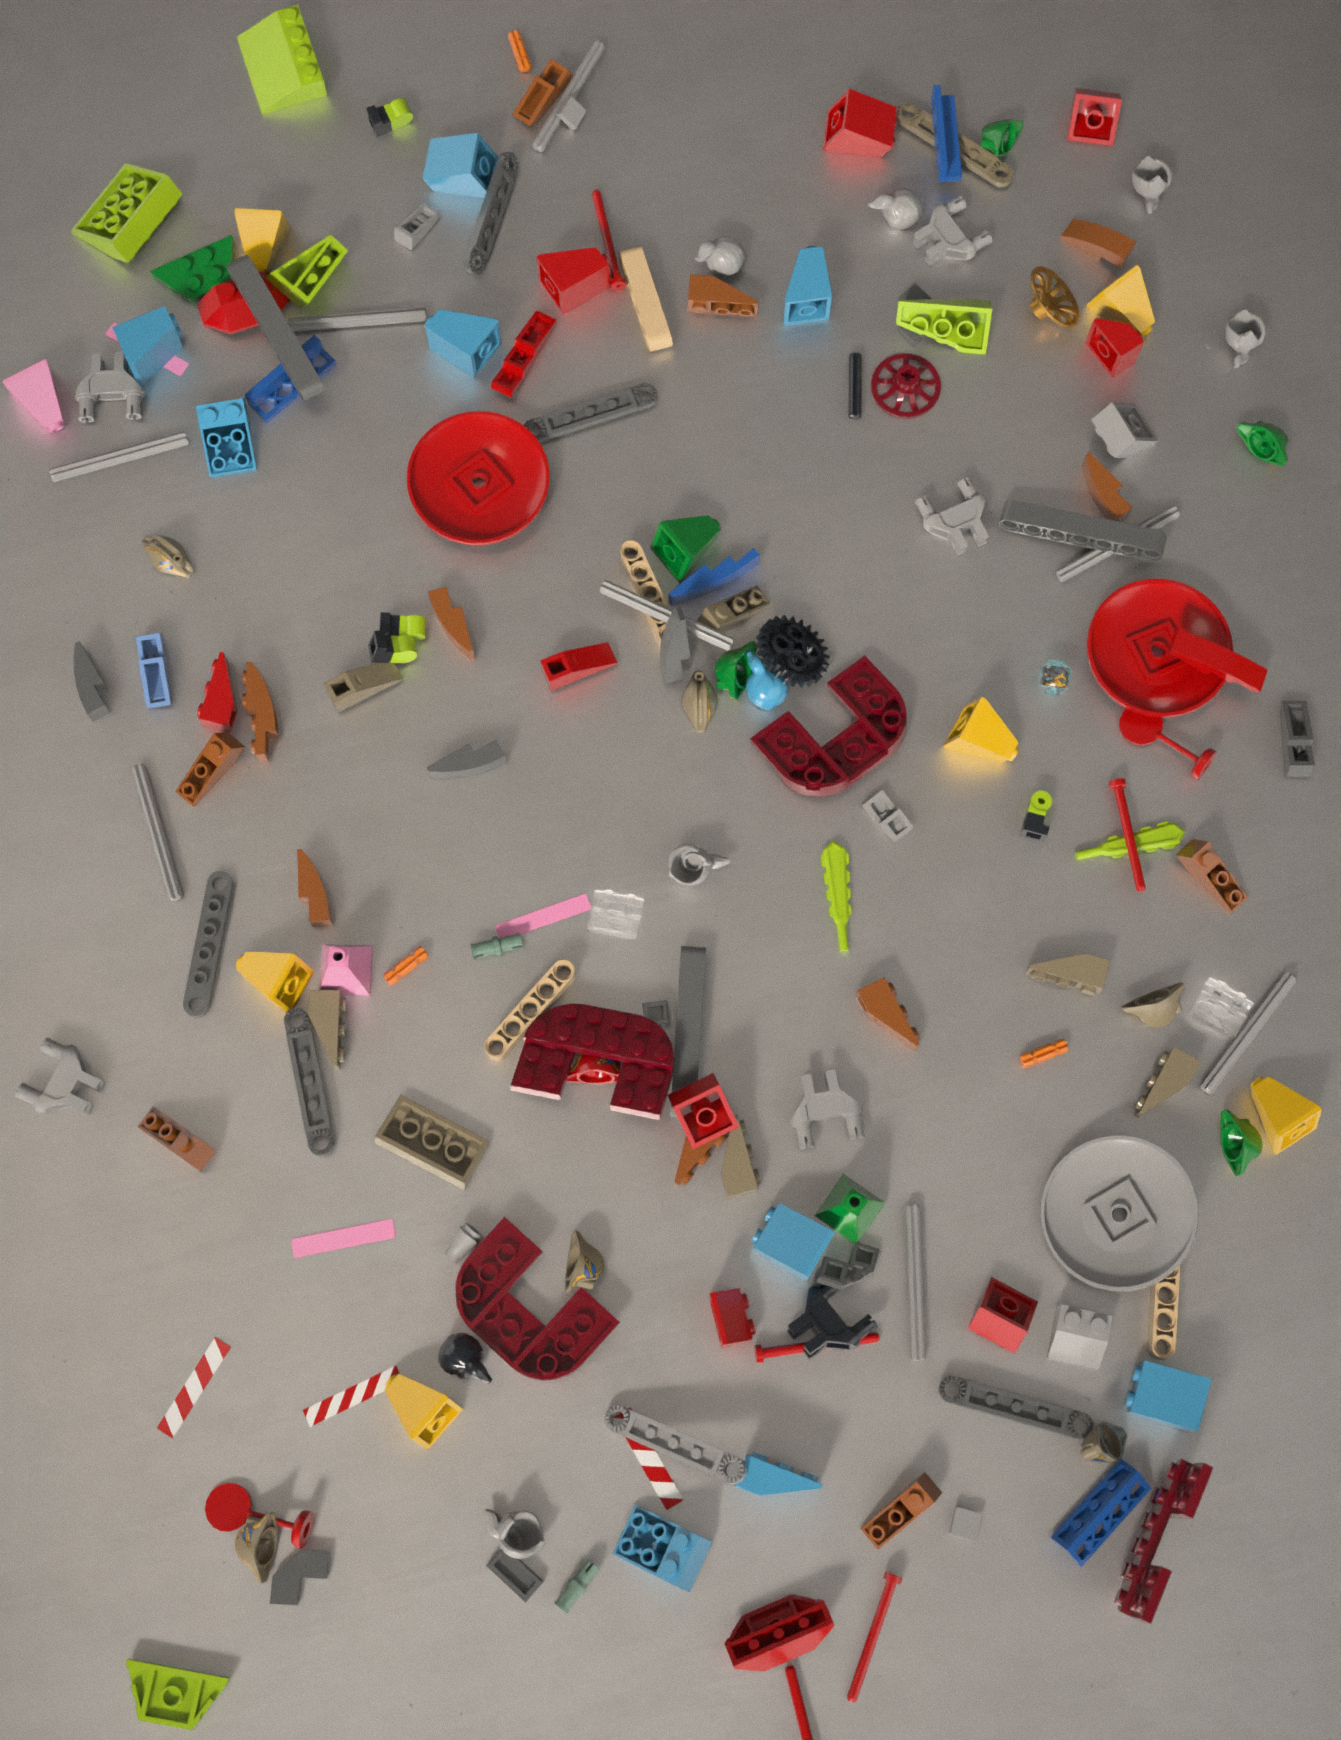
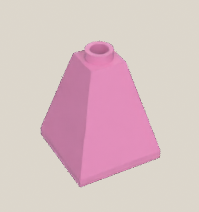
[3,359,64,433]
[319,944,373,996]

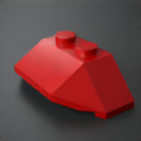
[197,271,291,334]
[724,1594,835,1671]

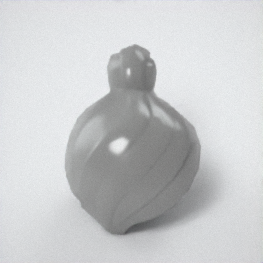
[1132,155,1172,214]
[868,188,923,230]
[694,236,746,276]
[1225,309,1266,368]
[668,844,730,886]
[484,1509,545,1559]

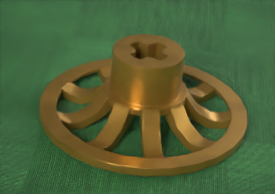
[1030,266,1079,328]

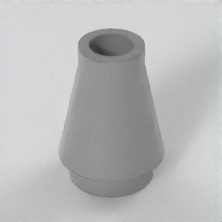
[445,1223,482,1263]

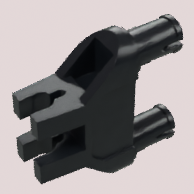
[787,1284,878,1360]

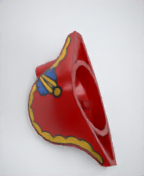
[566,1053,621,1084]

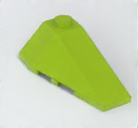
[896,299,992,354]

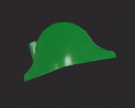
[981,119,1023,157]
[1236,421,1288,467]
[715,641,757,701]
[1221,1109,1263,1176]

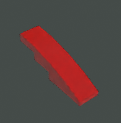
[491,310,557,398]
[1168,629,1268,693]

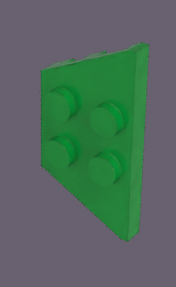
[150,235,234,304]

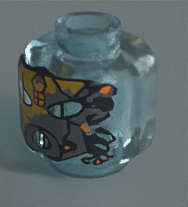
[1038,659,1072,696]

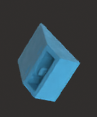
[196,398,257,477]
[734,1452,823,1496]
[612,1504,712,1592]

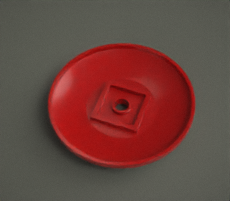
[406,411,550,545]
[1086,578,1233,718]

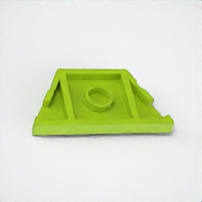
[126,1659,230,1730]

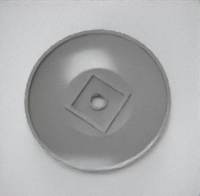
[1040,1135,1199,1292]

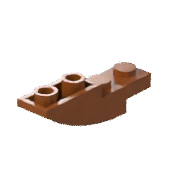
[242,662,279,762]

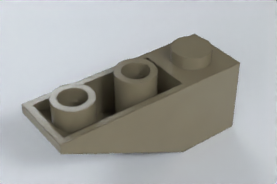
[697,585,771,634]
[324,663,403,713]
[1026,953,1110,995]
[308,990,347,1070]
[1135,1047,1201,1118]
[721,1114,761,1200]

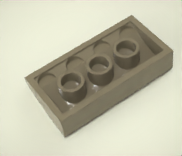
[375,1095,490,1190]

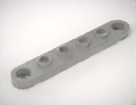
[604,1405,747,1484]

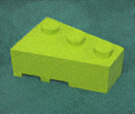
[265,235,349,308]

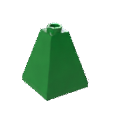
[650,515,721,583]
[814,1174,885,1244]

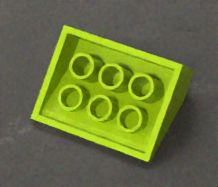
[237,5,327,114]
[71,163,182,263]

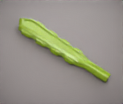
[1074,821,1185,861]
[820,840,852,952]

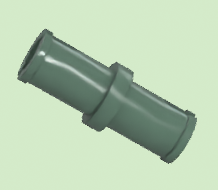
[470,933,523,960]
[554,1559,601,1614]

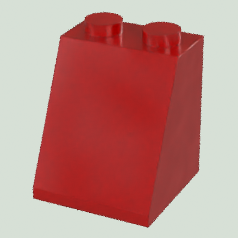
[823,88,897,157]
[536,247,611,315]

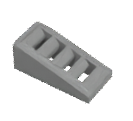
[394,202,441,250]

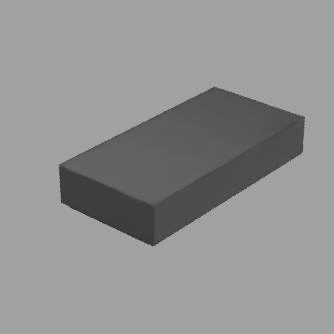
[486,1549,544,1603]

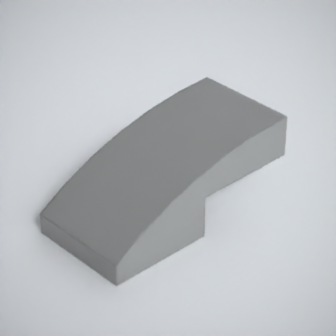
[861,790,914,843]

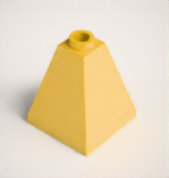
[235,208,290,273]
[1086,265,1155,337]
[943,697,1019,762]
[236,951,315,1013]
[1250,1076,1322,1155]
[385,1374,463,1450]

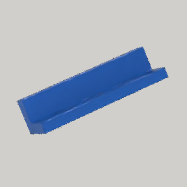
[931,85,962,182]
[244,335,336,423]
[1051,1459,1152,1567]

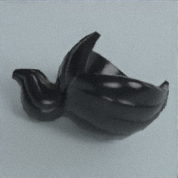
[438,1333,492,1384]

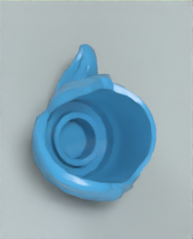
[746,651,788,711]

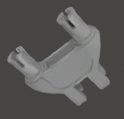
[912,195,992,267]
[75,353,144,422]
[915,476,989,556]
[15,1037,105,1114]
[790,1069,865,1150]

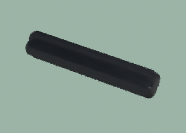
[848,352,862,419]

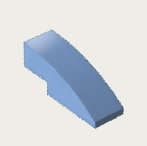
[135,633,172,709]

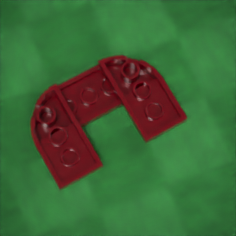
[750,655,907,797]
[510,1003,674,1120]
[455,1217,620,1381]
[1114,1459,1214,1624]

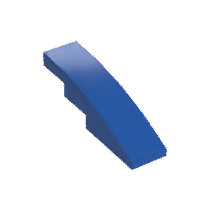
[668,548,760,606]

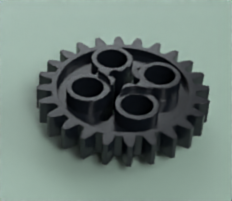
[755,615,830,688]

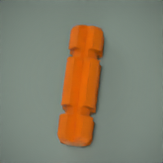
[508,30,531,73]
[383,946,428,985]
[1019,1039,1069,1068]

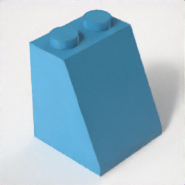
[423,133,498,198]
[783,246,832,325]
[112,306,184,387]
[425,309,502,378]
[751,1203,835,1282]
[1124,1360,1212,1432]

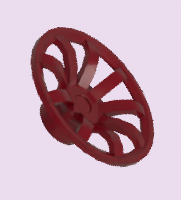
[871,353,941,418]

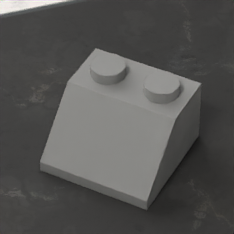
[1091,402,1158,458]
[1047,1304,1113,1370]

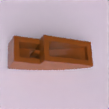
[512,58,573,127]
[1061,219,1136,268]
[1082,452,1132,522]
[428,587,475,660]
[297,849,333,927]

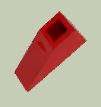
[540,642,618,691]
[197,652,238,733]

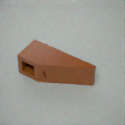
[688,274,758,317]
[175,732,245,807]
[1176,839,1248,914]
[856,977,920,1051]
[138,1106,216,1172]
[674,1134,729,1187]
[860,1472,942,1549]

